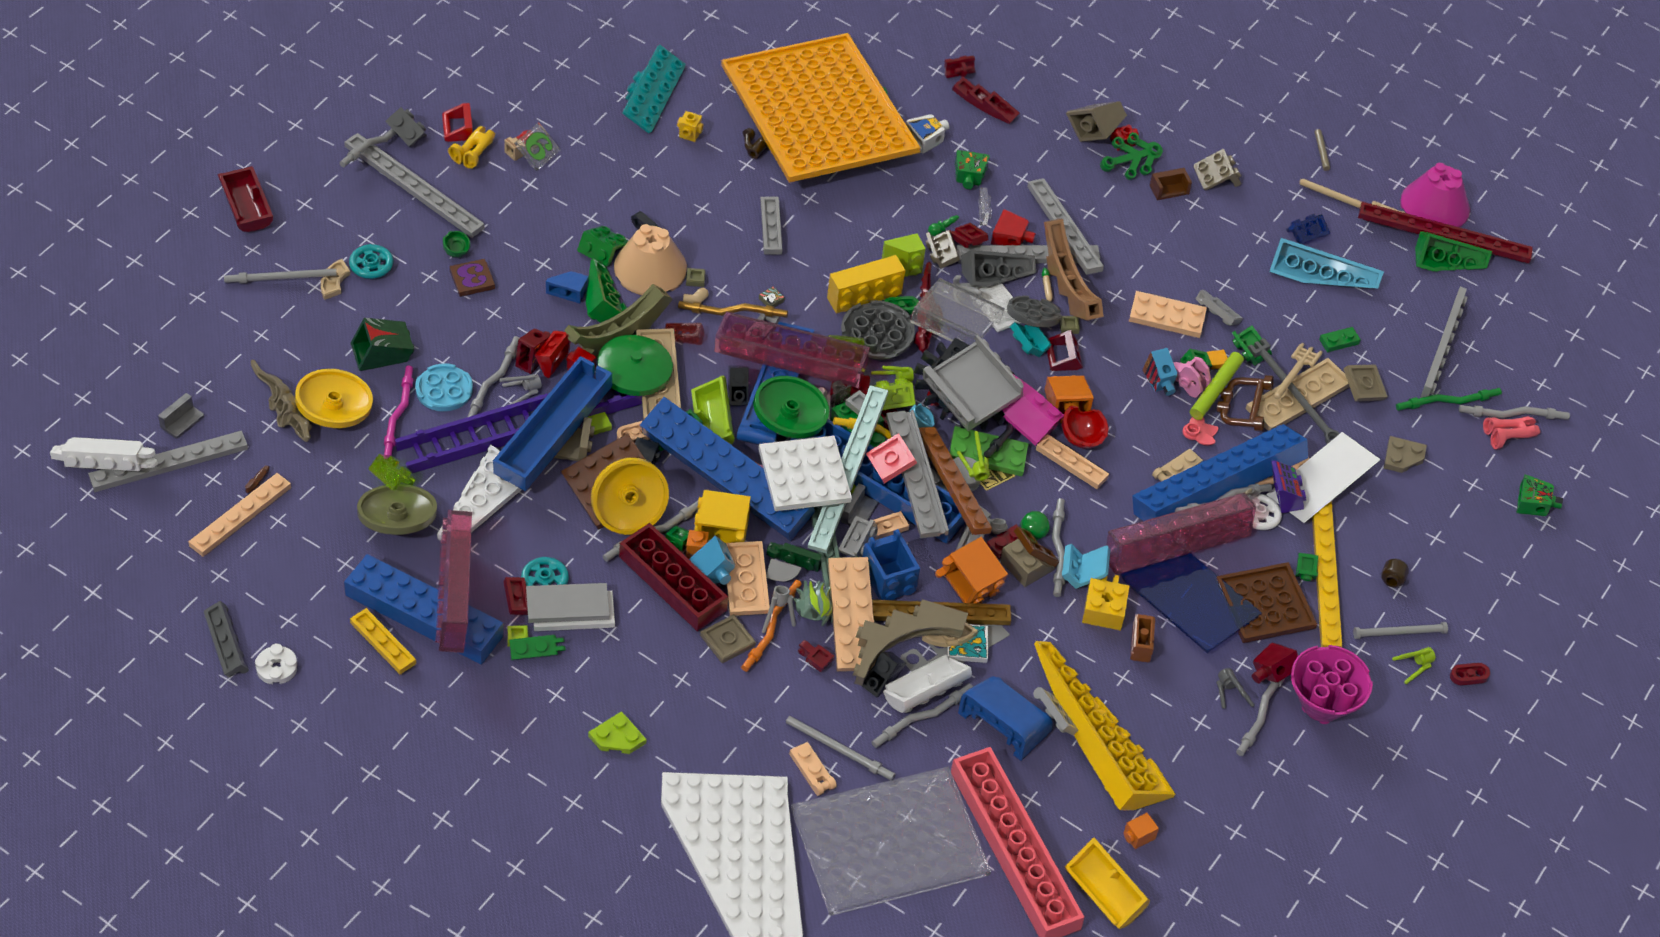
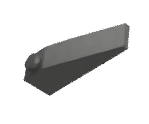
[961,250,1036,287]

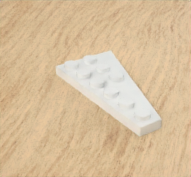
[437,445,522,549]

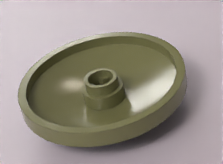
[357,484,437,535]

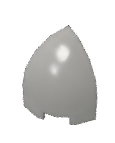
[766,559,801,582]

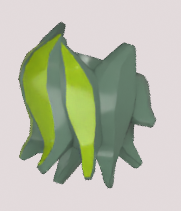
[794,581,832,626]

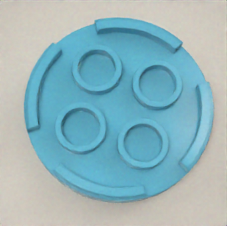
[415,363,473,411]

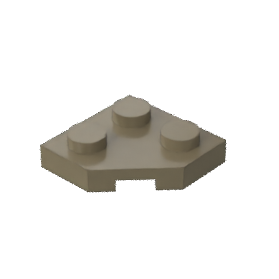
[1384,436,1427,473]

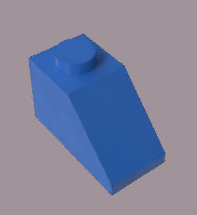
[546,271,588,304]

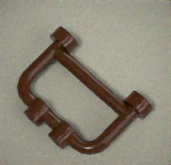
[1217,375,1274,432]

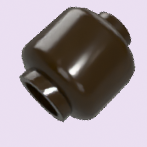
[1381,559,1409,587]

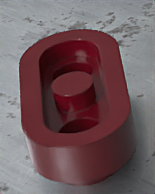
[1450,663,1490,685]

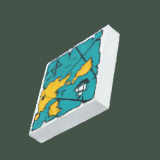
[947,624,988,663]

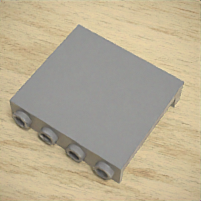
[923,335,1024,431]

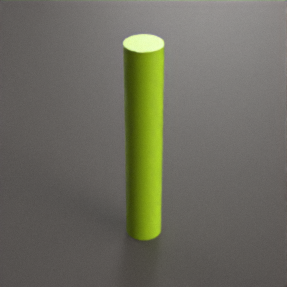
[1189,352,1244,420]

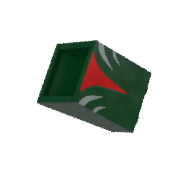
[351,318,414,371]

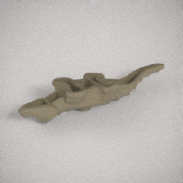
[251,359,312,442]

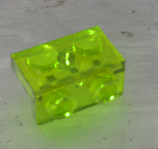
[369,454,416,491]

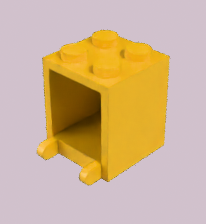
[694,490,751,543]

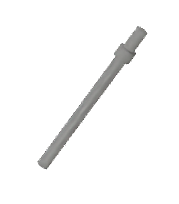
[224,268,337,284]
[786,716,895,781]

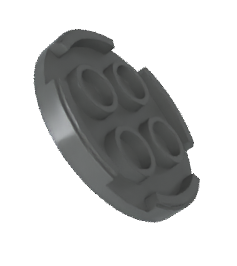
[1007,295,1061,327]

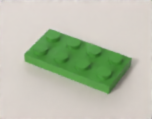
[949,426,1028,477]

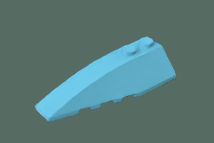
[1269,238,1384,288]

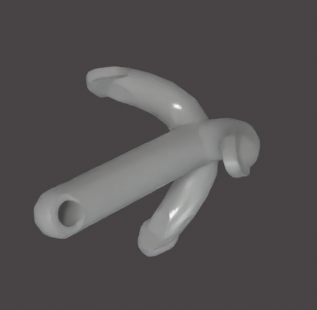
[953,275,982,306]

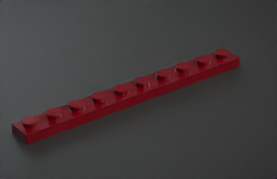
[1358,202,1533,264]

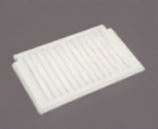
[968,283,1021,332]

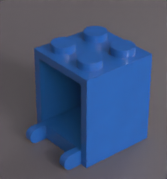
[863,529,920,600]

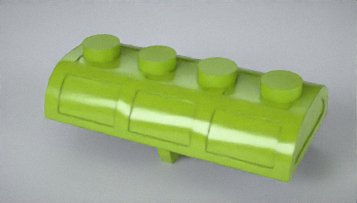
[691,375,735,445]

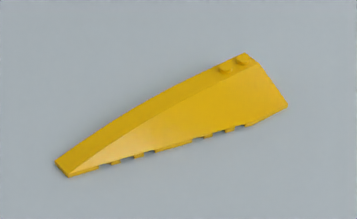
[1034,641,1176,810]

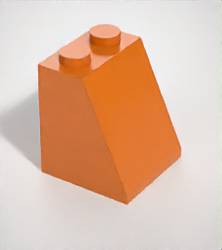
[1045,375,1094,423]

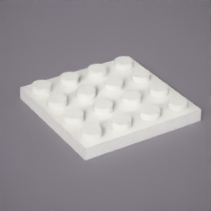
[758,436,852,511]

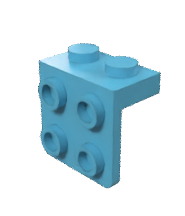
[1062,544,1110,589]

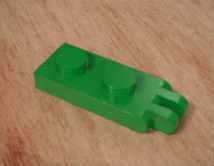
[509,635,566,661]

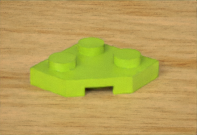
[588,711,646,754]

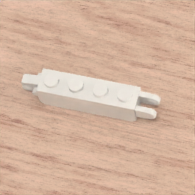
[50,437,158,471]

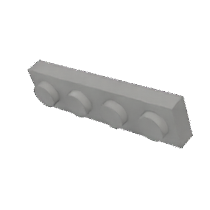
[760,197,782,254]

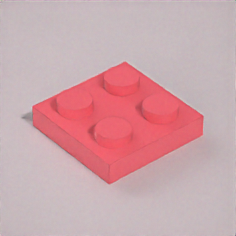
[866,433,917,484]

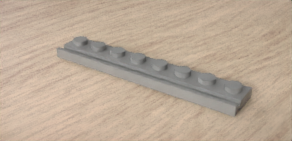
[886,410,949,539]

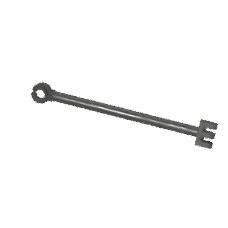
[1248,338,1340,444]

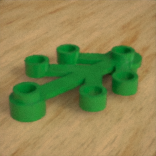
[1100,133,1163,180]

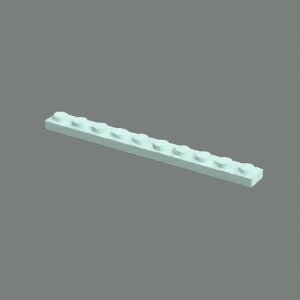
[808,386,888,554]

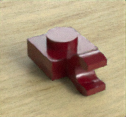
[798,640,834,672]

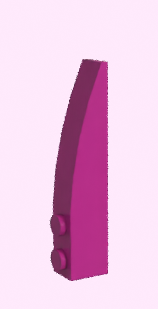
[1002,374,1064,446]

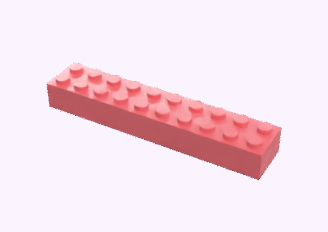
[951,747,1084,937]

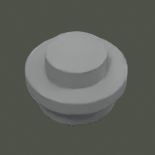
[990,518,1008,534]

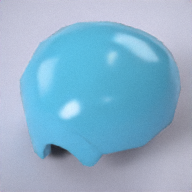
[909,404,935,428]

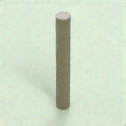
[1315,129,1330,171]

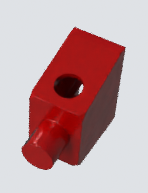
[991,209,1036,245]

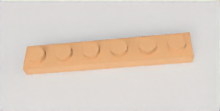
[188,473,291,557]

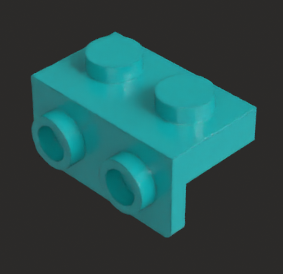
[1010,322,1051,357]

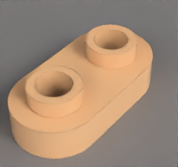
[617,421,650,443]

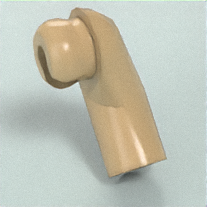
[683,288,709,303]

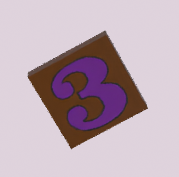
[449,259,495,297]

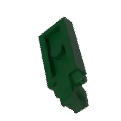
[766,542,821,572]

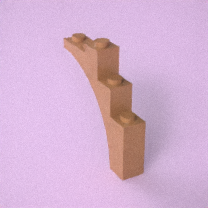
[1044,218,1104,320]

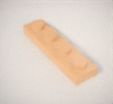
[1036,434,1109,489]

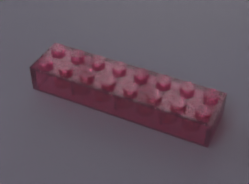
[714,312,870,388]
[1107,493,1256,575]
[435,510,472,653]

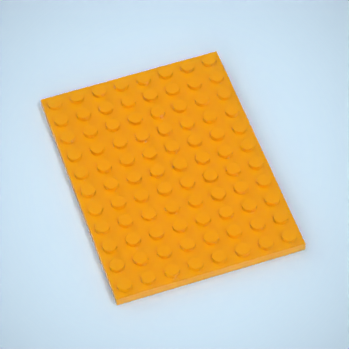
[721,33,920,183]

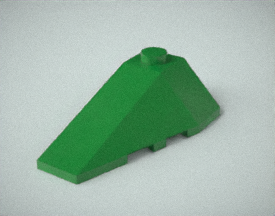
[1415,231,1492,271]
[586,258,627,323]

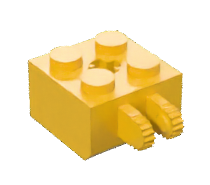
[1082,575,1129,631]

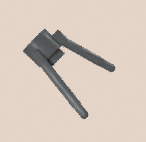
[1216,668,1254,709]

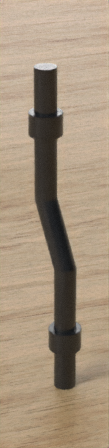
[984,421,1014,458]

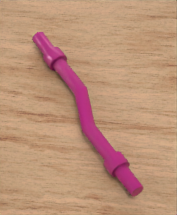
[384,366,413,459]

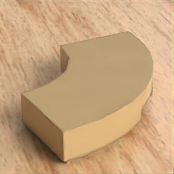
[321,259,350,300]
[922,623,978,647]

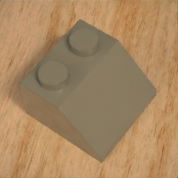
[1000,539,1055,587]

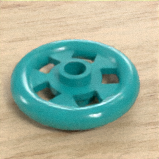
[349,244,393,279]
[521,557,569,586]

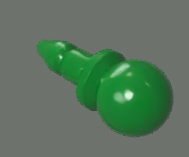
[928,215,959,237]

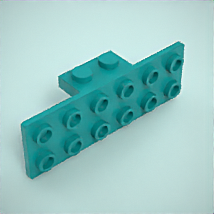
[622,44,686,134]

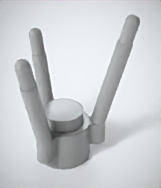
[500,374,542,405]
[762,585,796,633]

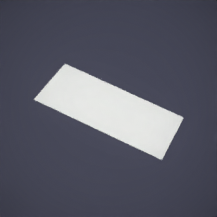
[1266,432,1380,523]

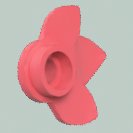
[1182,417,1218,446]

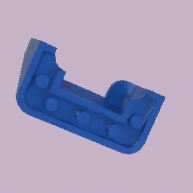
[958,676,1053,761]

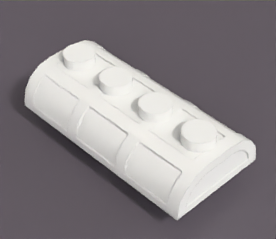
[883,655,972,713]

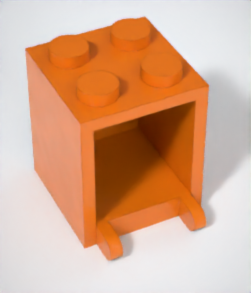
[935,537,1008,604]

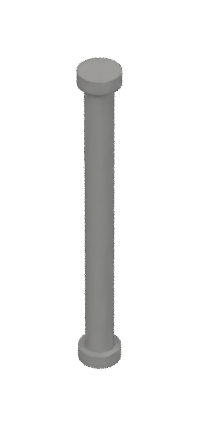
[1353,622,1448,639]

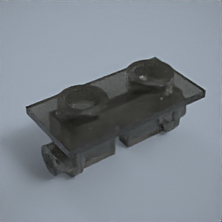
[830,380,852,408]

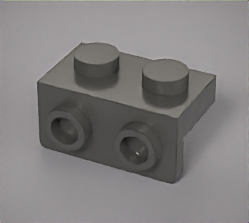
[386,107,427,148]

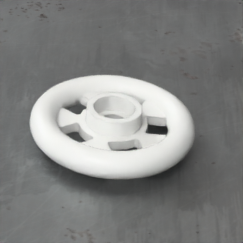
[1237,494,1282,530]

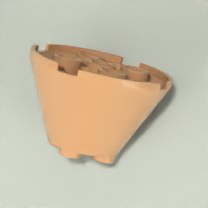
[614,224,687,295]

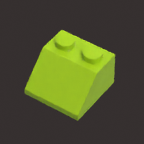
[882,233,926,277]

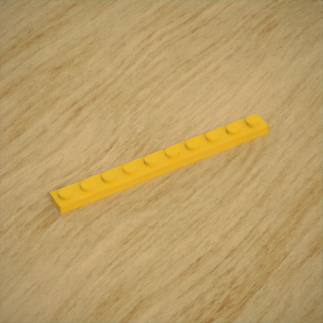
[1312,500,1342,647]

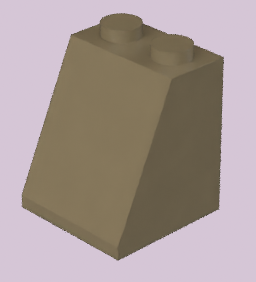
[1066,101,1127,142]

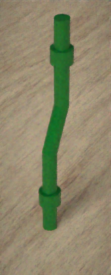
[1396,388,1502,411]

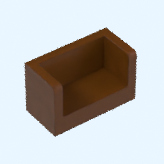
[1149,168,1192,200]

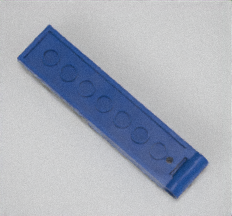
[737,322,814,445]

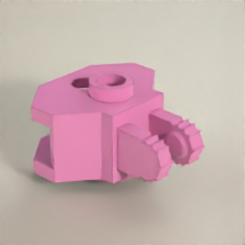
[1174,357,1211,398]

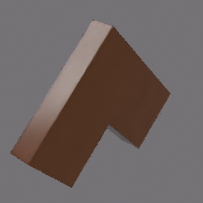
[1014,526,1059,567]

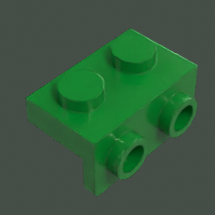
[1232,325,1272,366]

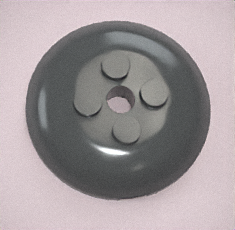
[841,300,915,360]

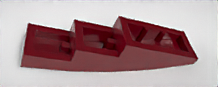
[951,77,1020,124]

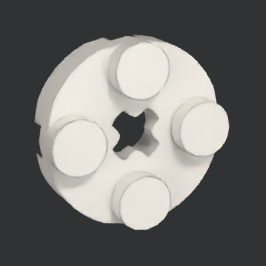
[255,644,297,684]

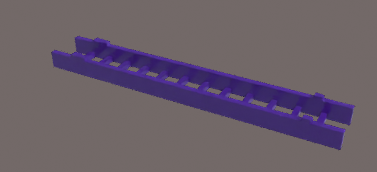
[395,388,642,475]

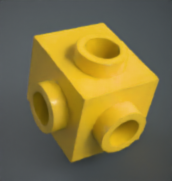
[677,111,704,142]

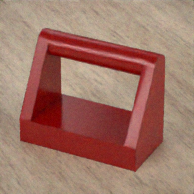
[442,103,473,142]
[535,331,571,378]

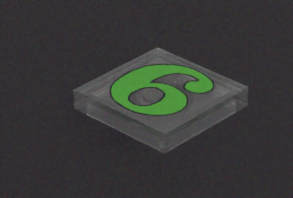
[514,122,561,171]

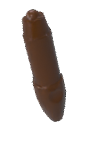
[245,465,270,493]

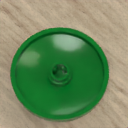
[597,335,673,396]
[753,376,829,438]

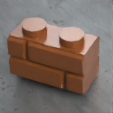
[1130,614,1155,662]

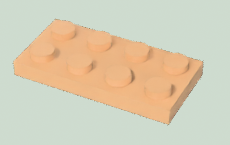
[1129,291,1207,338]
[726,541,770,616]

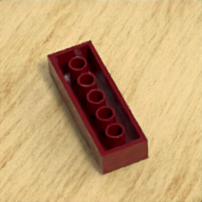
[619,523,728,632]

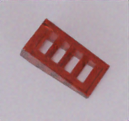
[665,323,704,345]

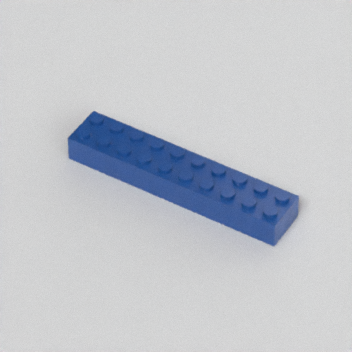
[640,397,815,541]
[791,419,966,544]
[1132,424,1308,531]

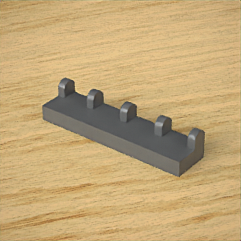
[203,601,249,678]

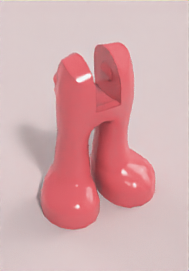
[1483,416,1540,449]

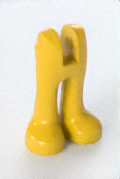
[448,126,495,168]

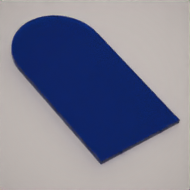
[1118,536,1262,653]

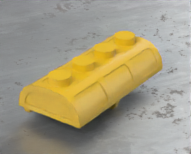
[1065,837,1150,929]

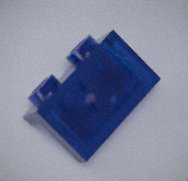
[1286,214,1330,244]

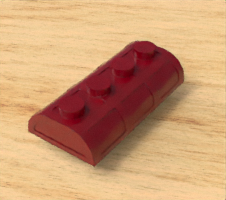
[217,166,273,232]

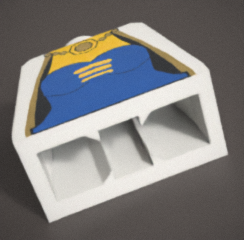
[906,114,949,153]

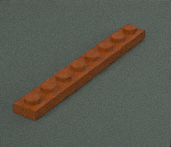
[919,427,992,535]

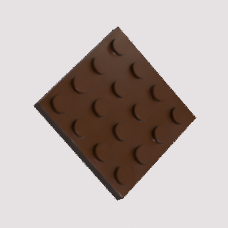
[561,434,645,530]
[1215,562,1317,643]

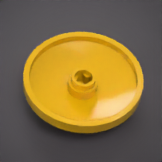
[295,369,373,428]
[591,458,669,535]

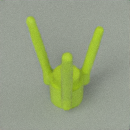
[871,366,914,382]
[957,431,990,481]
[1392,647,1436,684]

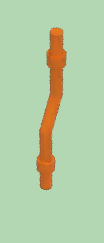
[741,580,802,672]

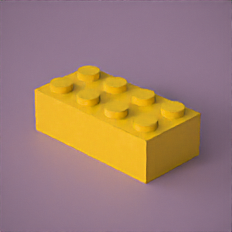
[827,255,905,314]

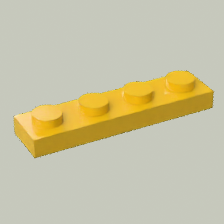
[350,608,416,675]

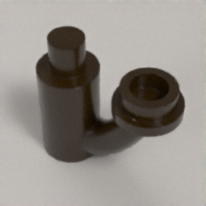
[743,128,768,159]

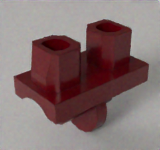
[944,55,975,78]

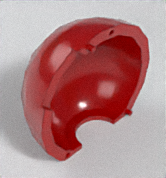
[1061,405,1109,449]

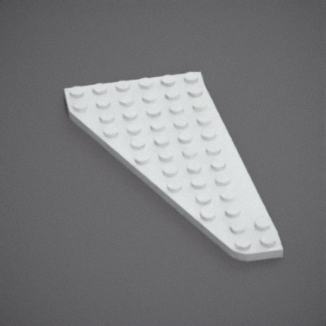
[661,772,803,937]

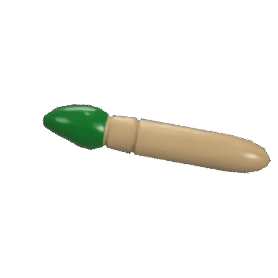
[1042,268,1053,302]

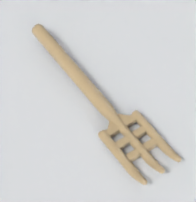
[1299,179,1405,213]
[1274,343,1323,399]

